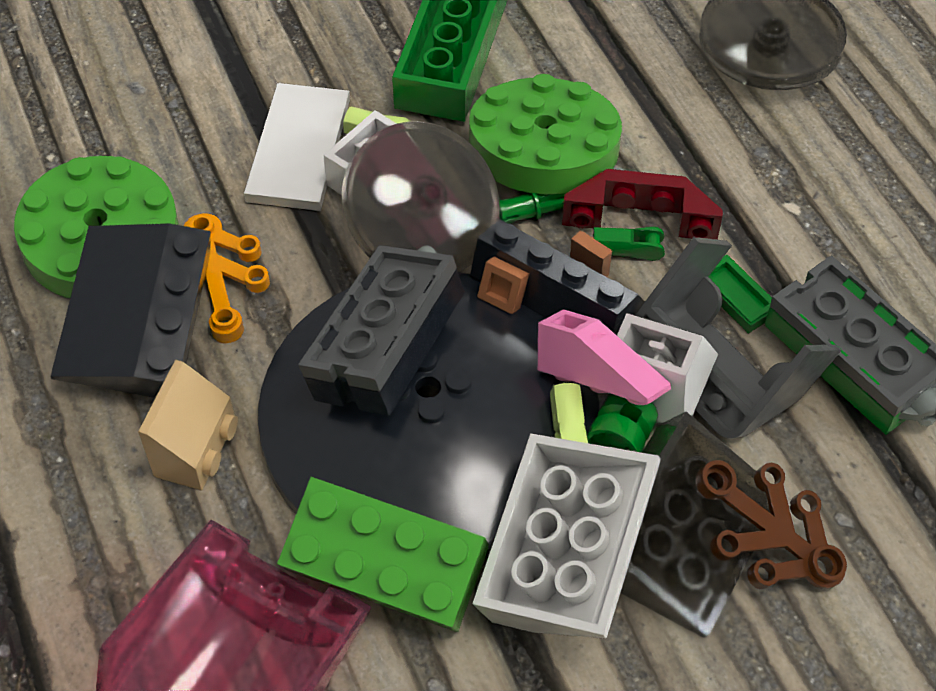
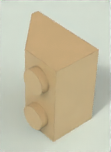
[138,360,238,491]

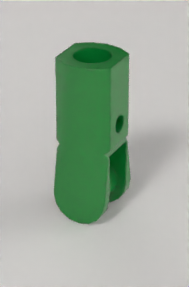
[593,227,665,261]

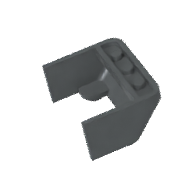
[635,237,842,438]

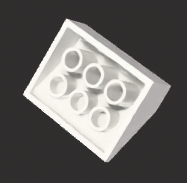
[472,433,661,638]

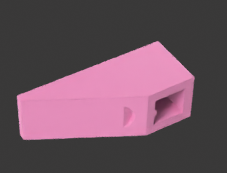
[537,310,671,405]

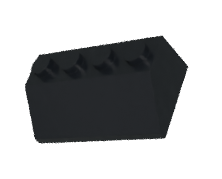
[470,220,645,335]

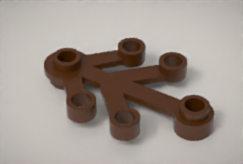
[696,460,847,589]

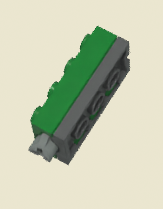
[764,255,936,435]

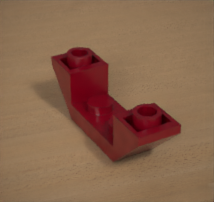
[562,169,723,239]

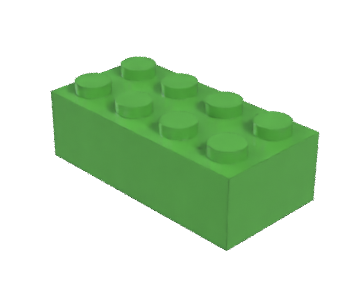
[277,477,489,632]

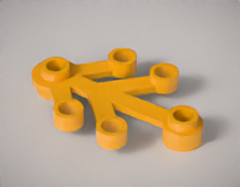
[184,213,270,343]

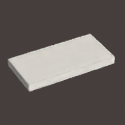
[244,83,350,211]

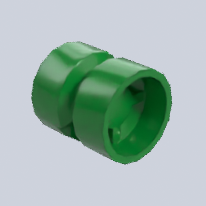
[587,393,658,453]

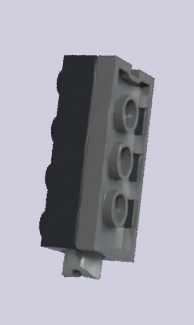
[298,245,465,416]

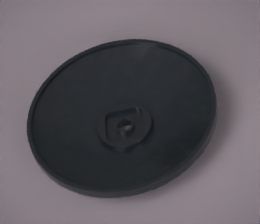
[258,272,599,559]

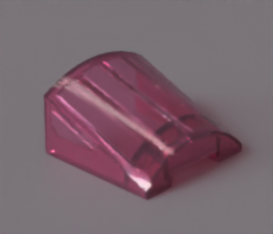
[96,520,371,691]

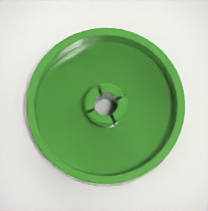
[468,74,622,194]
[14,156,179,298]

